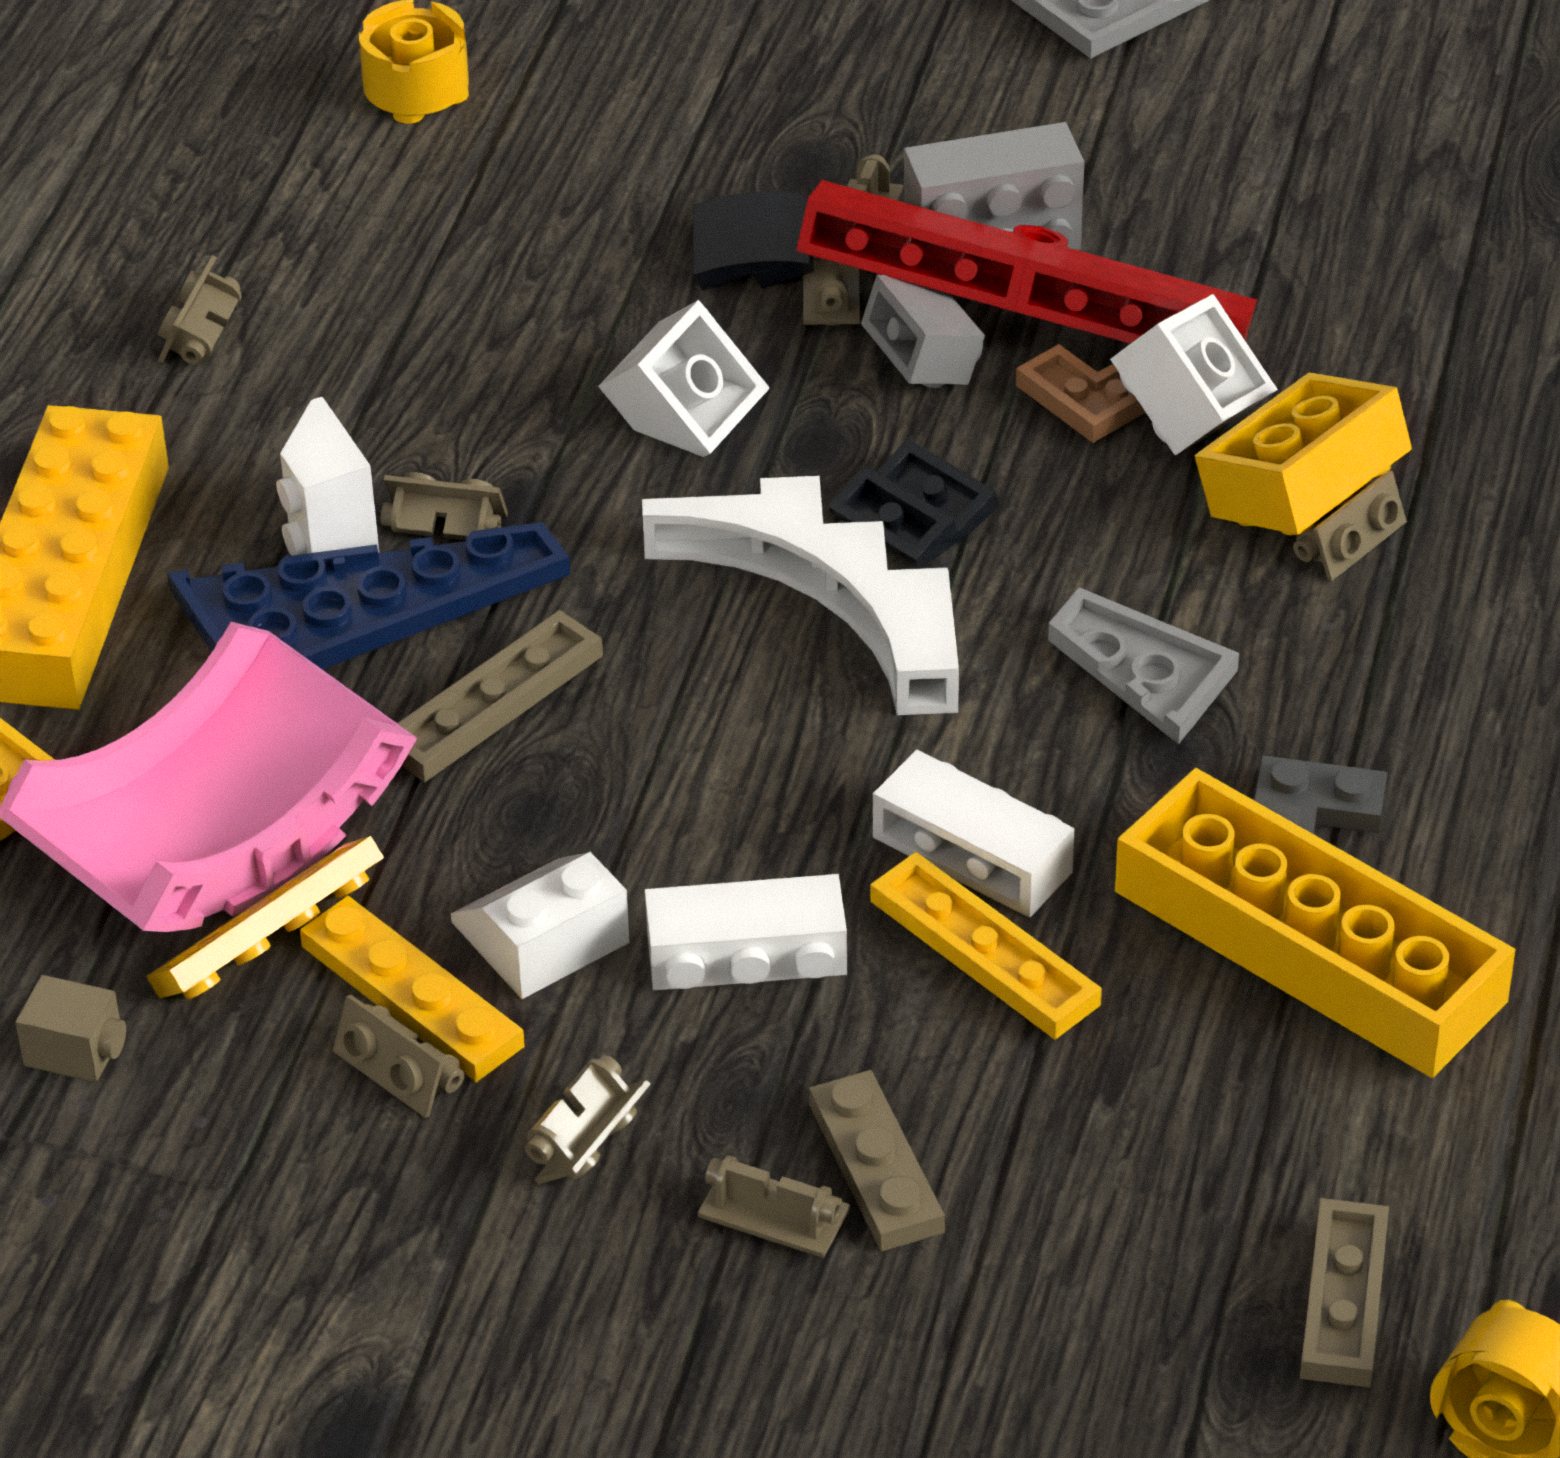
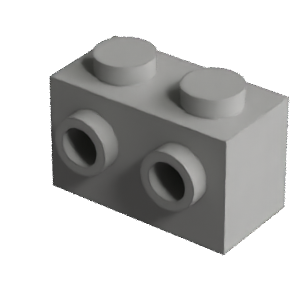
[861,275,985,388]

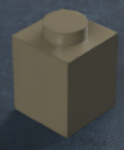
[15,975,126,1083]

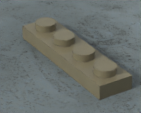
[397,610,603,782]

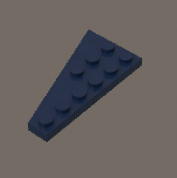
[167,522,571,669]

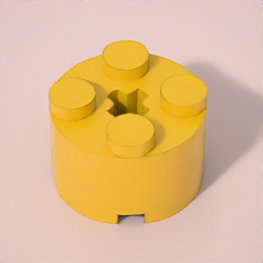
[359,0,469,124]
[1430,1300,1560,1458]

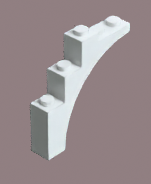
[642,476,959,715]

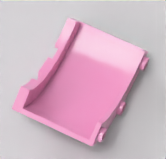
[0,622,417,932]

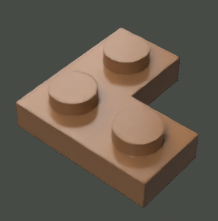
[1016,344,1146,443]

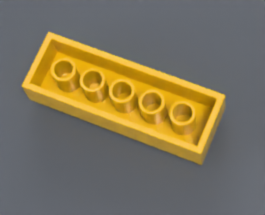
[0,405,169,710]
[1115,768,1516,1079]

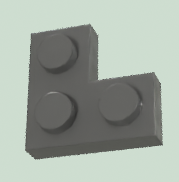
[1254,755,1388,834]

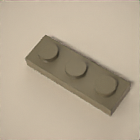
[809,1070,945,1252]
[1300,1198,1389,1388]

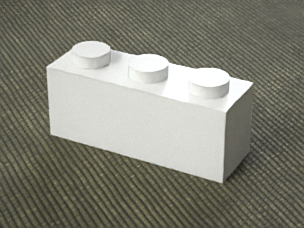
[873,749,1075,918]
[645,874,847,990]

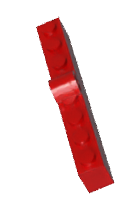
[796,180,1257,344]

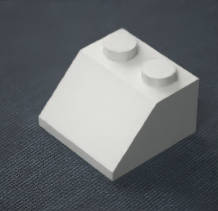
[1110,294,1278,456]
[598,300,769,457]
[276,397,379,556]
[451,852,630,999]

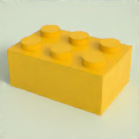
[1194,372,1412,535]

